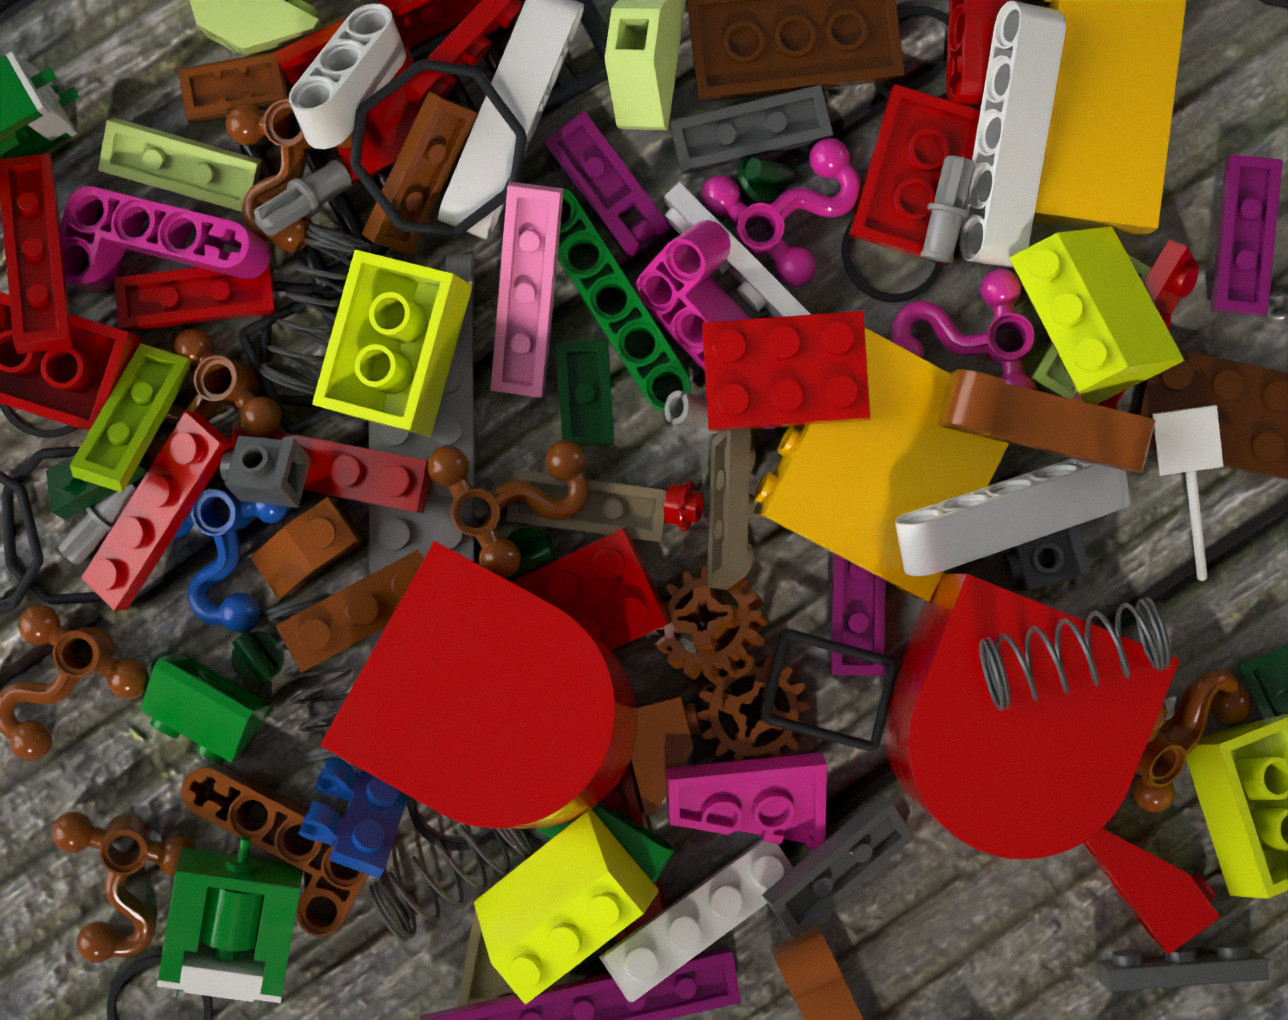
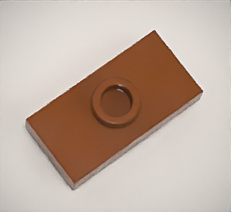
[177,51,289,124]

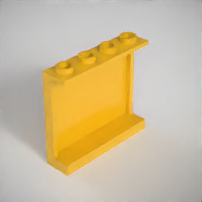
[753,328,1009,602]

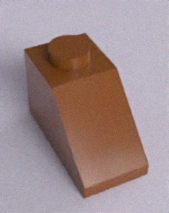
[250,497,366,600]
[631,694,701,816]

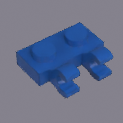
[298,757,408,878]

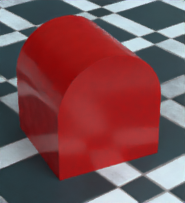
[320,541,638,829]
[883,574,1180,859]

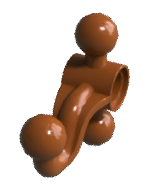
[225,99,366,253]
[146,329,282,468]
[427,440,589,579]
[0,604,149,761]
[1133,669,1252,813]
[51,812,197,963]

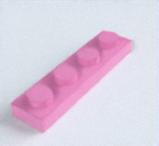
[490,182,564,398]

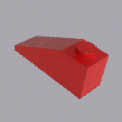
[1083,828,1220,954]

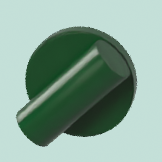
[737,157,795,204]
[507,527,558,582]
[231,631,285,685]

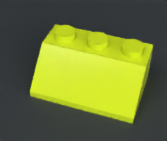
[1009,226,1184,405]
[312,250,473,438]
[1186,714,1288,899]
[474,809,659,1005]

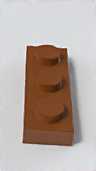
[362,91,479,255]
[275,549,424,673]

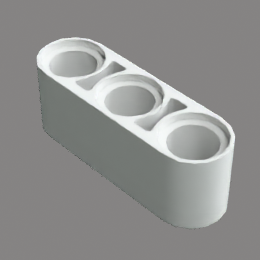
[289,3,406,149]

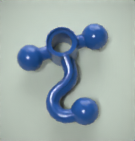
[173,486,292,633]

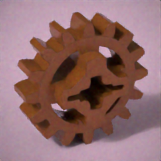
[655,566,768,682]
[697,653,811,761]

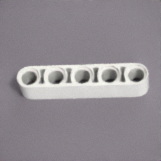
[438,0,584,240]
[959,1,1066,267]
[895,458,1131,576]

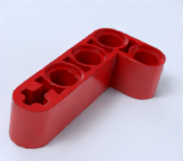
[946,0,1016,106]

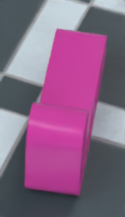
[60,186,271,293]
[636,220,775,429]

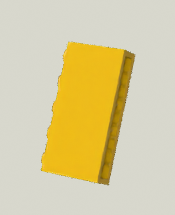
[1033,0,1186,237]

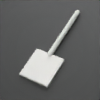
[1152,405,1223,581]

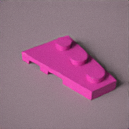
[666,753,827,850]

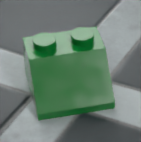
[140,653,273,765]

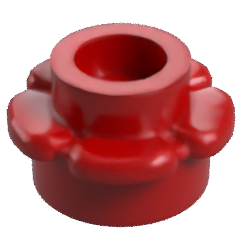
[664,480,704,531]

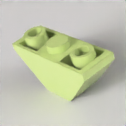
[189,0,324,57]
[605,0,686,130]

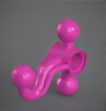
[700,138,861,288]
[890,269,1037,391]

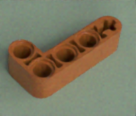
[938,369,1155,473]
[181,763,370,937]
[770,923,863,1020]

